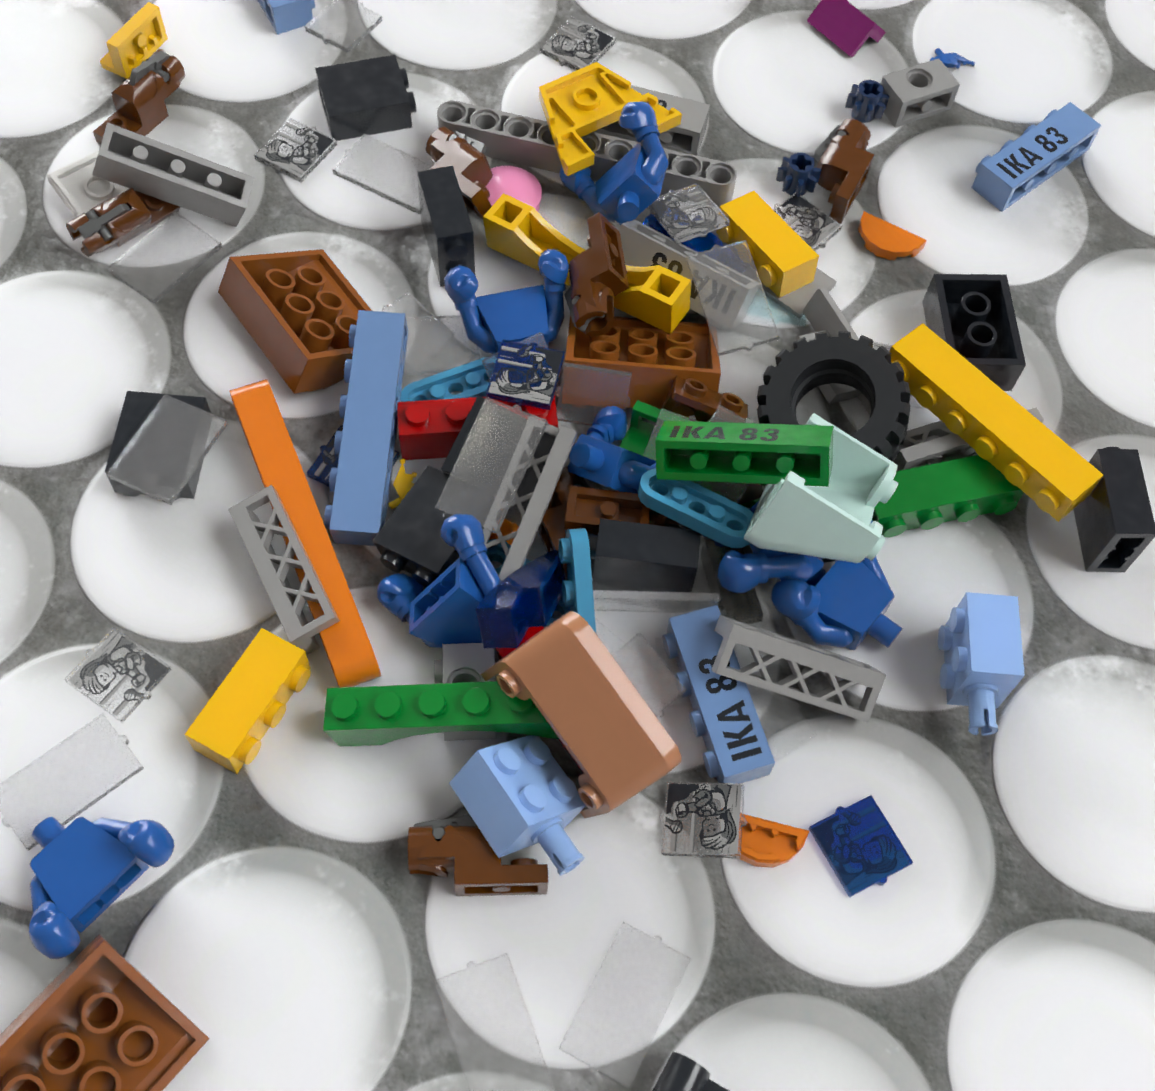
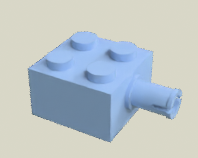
[938,592,1025,736]
[449,735,586,876]

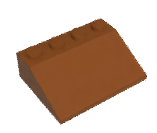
[218,249,372,394]
[562,315,721,410]
[0,934,210,1091]

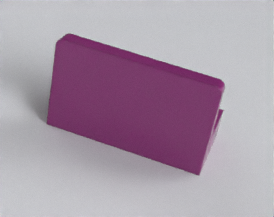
[807,0,886,57]

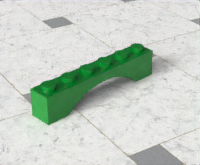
[323,681,559,747]

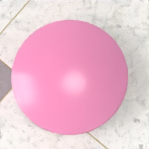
[485,166,542,211]

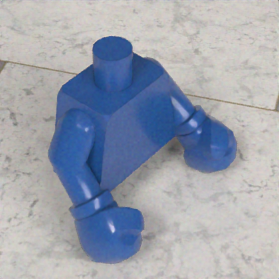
[559,102,668,225]
[444,249,569,374]
[568,406,656,494]
[701,501,826,593]
[377,514,516,648]
[771,520,903,650]
[29,816,174,959]

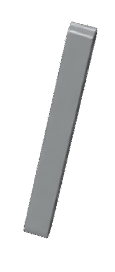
[437,101,737,209]

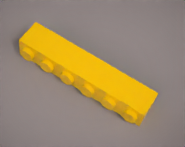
[889,323,1103,522]

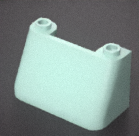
[744,413,898,563]

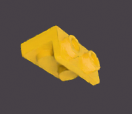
[100,2,168,79]

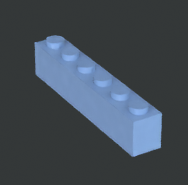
[324,310,409,546]

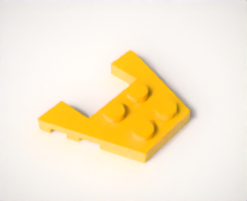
[539,62,682,176]

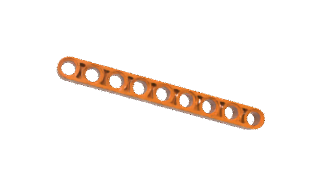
[229,379,381,688]

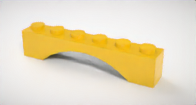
[483,193,691,334]

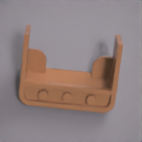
[481,611,682,819]

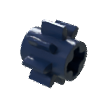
[845,80,890,123]
[776,153,821,197]

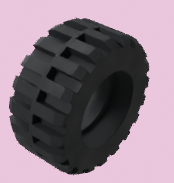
[757,331,911,461]

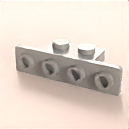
[792,288,871,415]

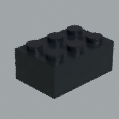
[922,274,1026,391]

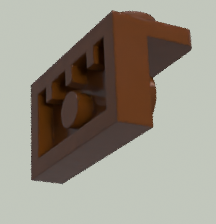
[661,376,748,423]

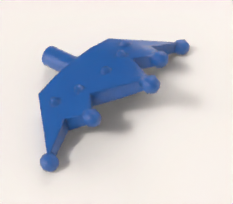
[930,48,975,69]

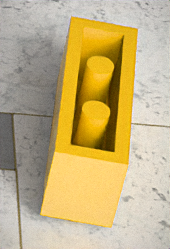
[716,191,819,298]
[184,628,311,774]

